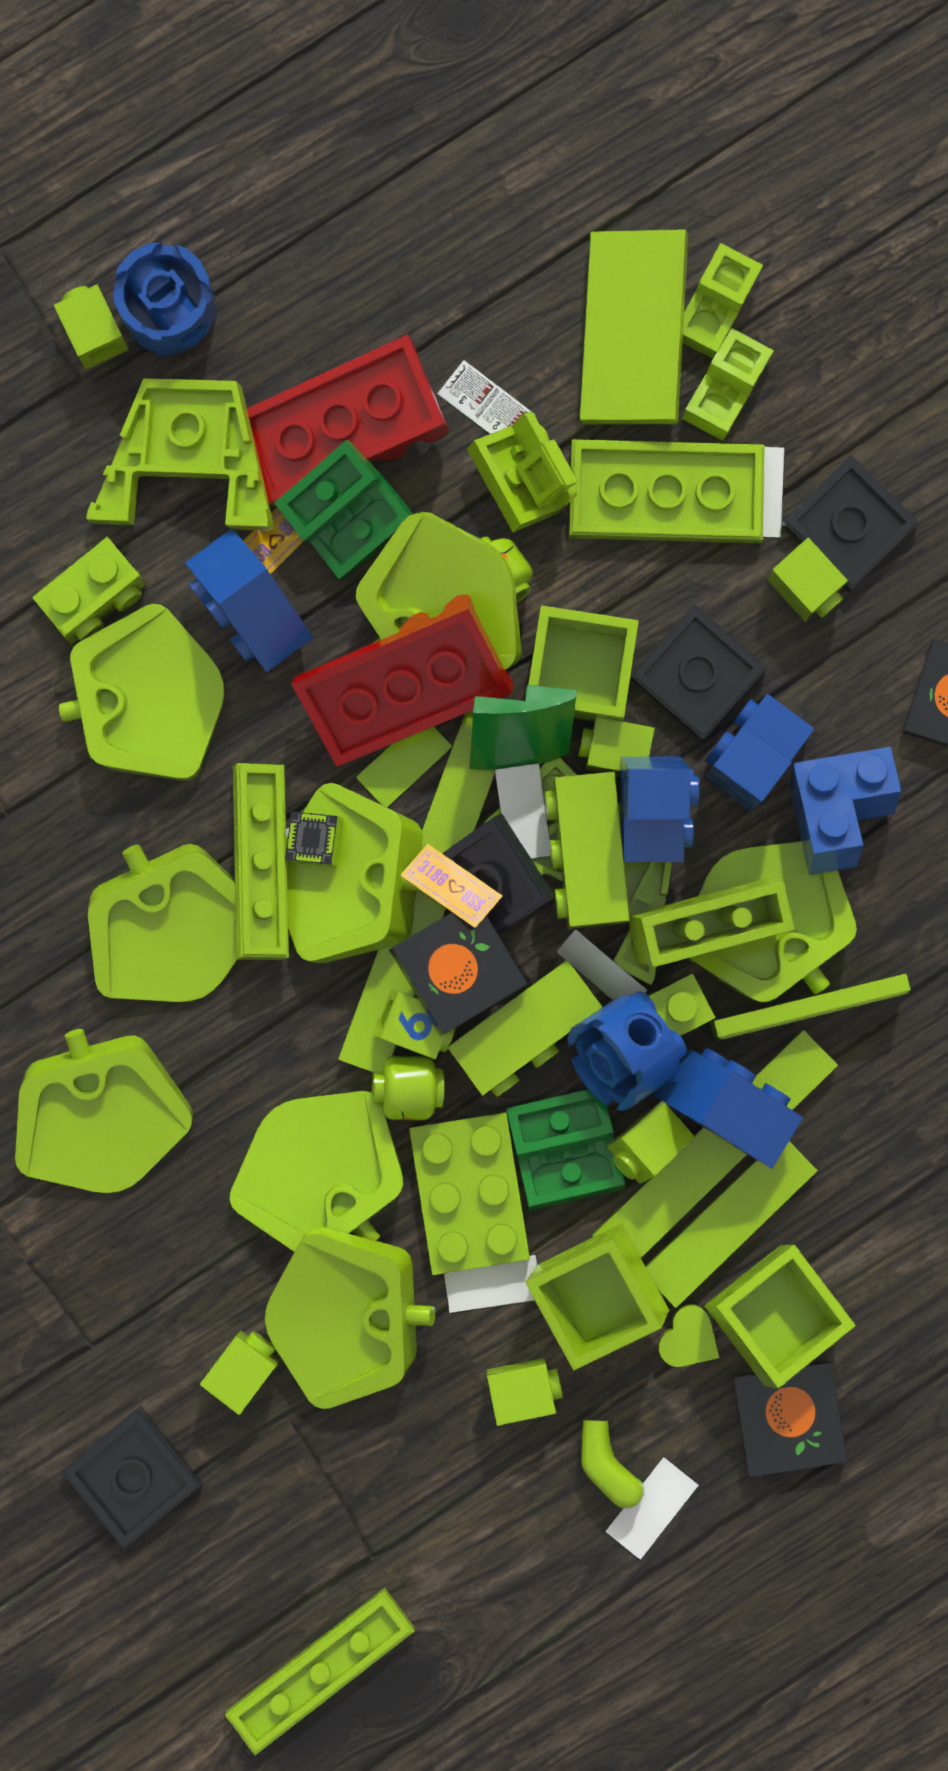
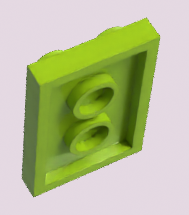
[409,1112,530,1275]

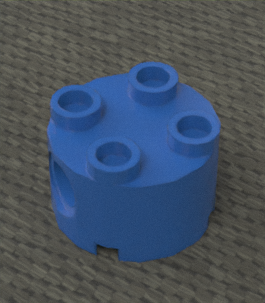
[113,242,217,357]
[568,991,686,1111]

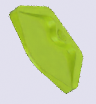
[356,512,522,669]
[59,604,225,781]
[286,783,423,963]
[686,841,857,1002]
[88,844,237,1002]
[15,1029,193,1193]
[230,1091,403,1252]
[265,1227,435,1409]

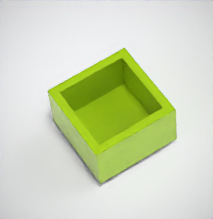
[529,605,639,722]
[525,1223,669,1371]
[704,1244,856,1388]

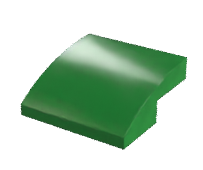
[275,440,413,580]
[469,685,577,770]
[506,1089,625,1211]

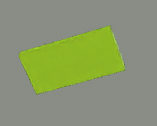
[580,230,688,424]
[569,439,765,543]

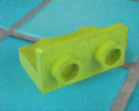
[32,537,146,645]

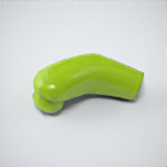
[581,1420,644,1509]

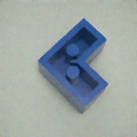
[185,529,313,672]
[704,694,815,812]
[789,747,902,875]
[620,756,699,862]
[653,1047,803,1169]

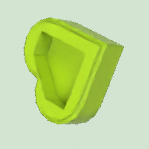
[658,1304,719,1367]

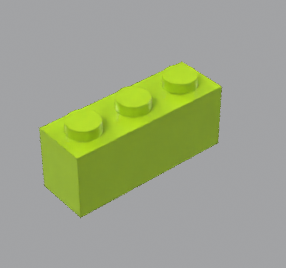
[545,772,630,929]
[628,879,795,967]
[447,960,603,1097]

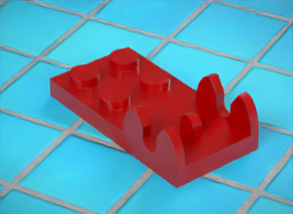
[247,334,449,506]
[292,594,513,767]

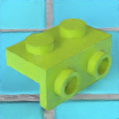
[467,411,577,532]

